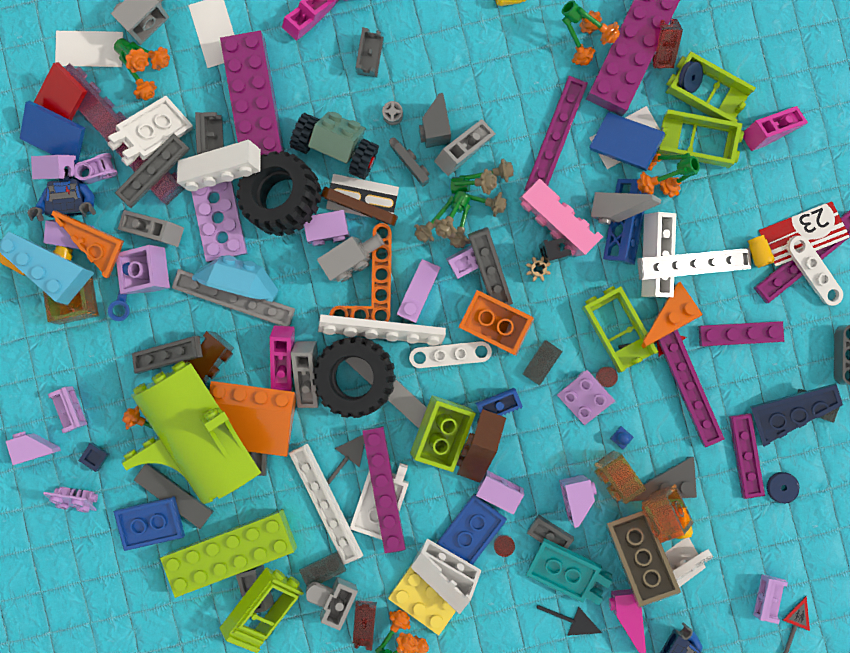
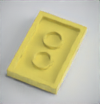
[388,564,456,635]

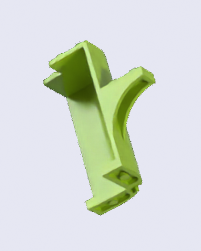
[122,361,261,504]

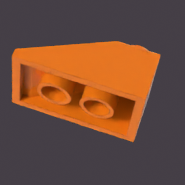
[459,290,534,356]

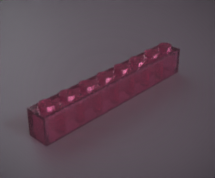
[65,63,185,205]

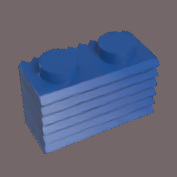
[475,388,523,416]

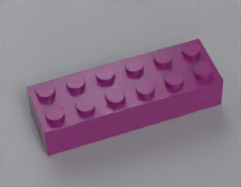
[586,0,680,117]
[220,30,284,156]

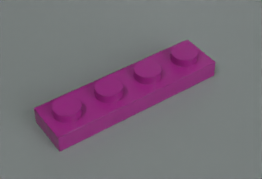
[698,321,784,346]

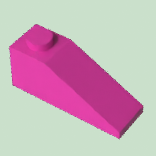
[743,106,808,151]
[270,325,295,392]
[609,589,646,653]

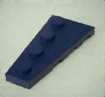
[750,383,843,447]

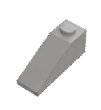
[434,119,496,176]
[591,192,661,225]
[118,210,184,247]
[291,341,319,408]

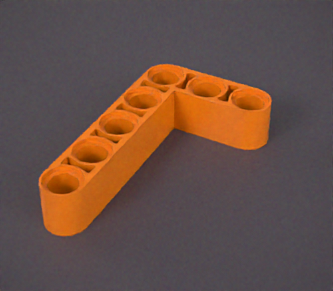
[329,223,392,322]

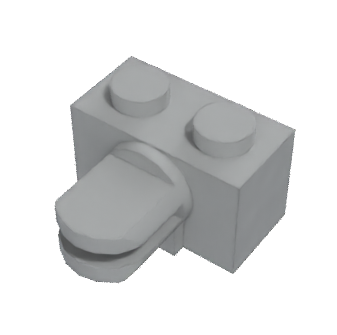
[306,577,358,631]

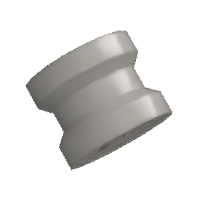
[382,101,403,125]

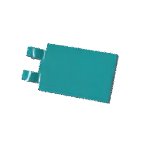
[526,538,612,605]

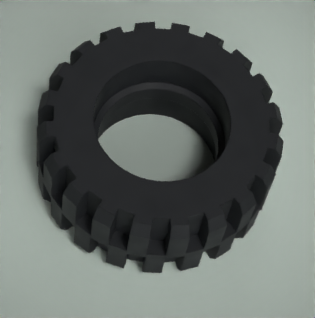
[236,151,321,236]
[312,337,396,418]

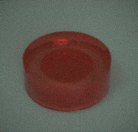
[596,367,618,387]
[494,535,515,557]

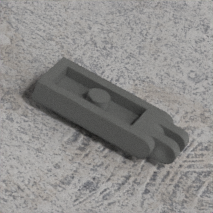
[389,137,430,187]

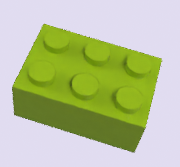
[410,395,476,472]

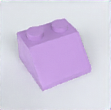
[116,245,170,294]
[559,475,597,528]

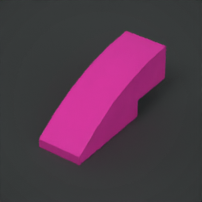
[282,0,339,41]

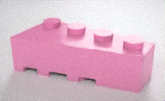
[519,179,603,257]

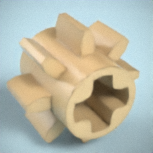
[525,257,551,282]

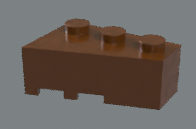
[185,331,234,387]
[456,409,506,483]

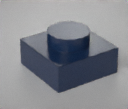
[78,442,110,472]

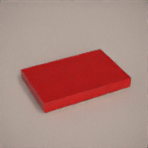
[34,62,88,121]

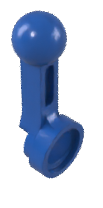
[108,262,130,321]

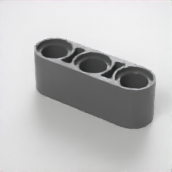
[834,325,850,385]

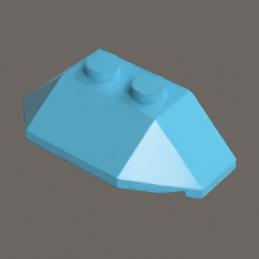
[192,255,278,302]

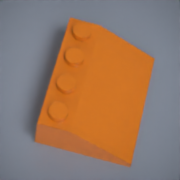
[209,381,296,457]

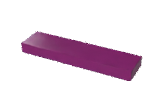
[729,413,765,499]

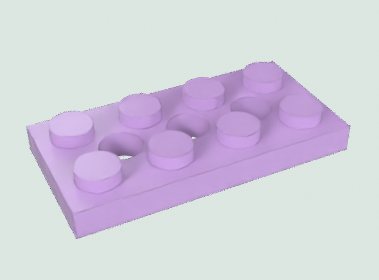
[191,181,248,262]

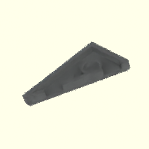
[622,457,697,502]

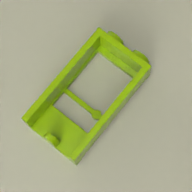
[665,51,756,122]
[656,109,744,168]
[582,286,658,373]
[219,567,304,653]

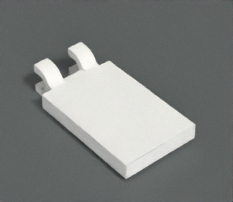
[108,96,193,166]
[350,463,409,540]

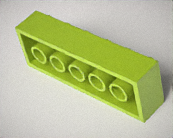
[160,509,297,598]

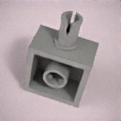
[111,0,169,45]
[317,233,385,283]

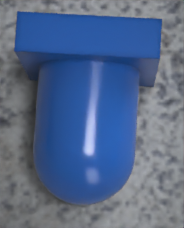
[610,426,634,450]

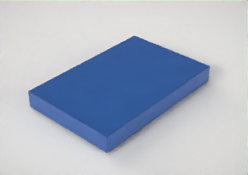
[20,100,85,165]
[589,112,665,171]
[436,493,507,565]
[113,496,185,551]

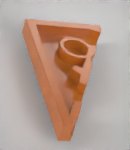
[51,211,124,278]
[641,282,703,349]

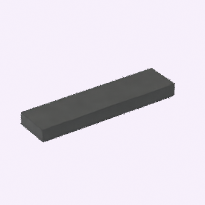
[115,133,190,208]
[467,227,513,305]
[132,336,203,374]
[134,463,214,529]

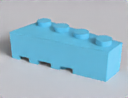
[0,232,95,305]

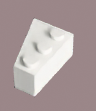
[411,539,482,614]

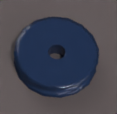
[679,61,703,93]
[767,472,800,504]

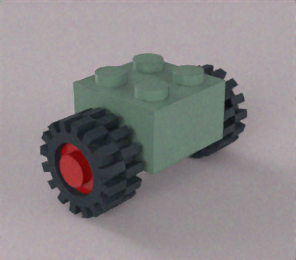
[289,111,379,180]

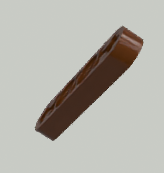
[321,187,398,226]

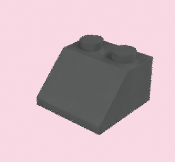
[419,93,451,148]

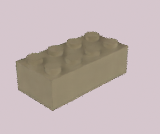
[606,509,681,608]

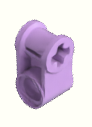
[74,153,118,184]

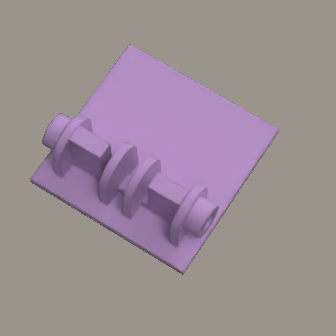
[557,370,615,425]
[43,487,98,513]

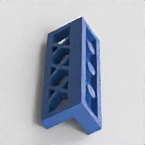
[603,179,647,265]

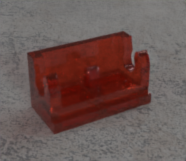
[652,19,683,68]
[352,600,377,651]

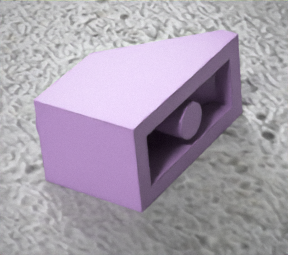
[6,431,61,465]

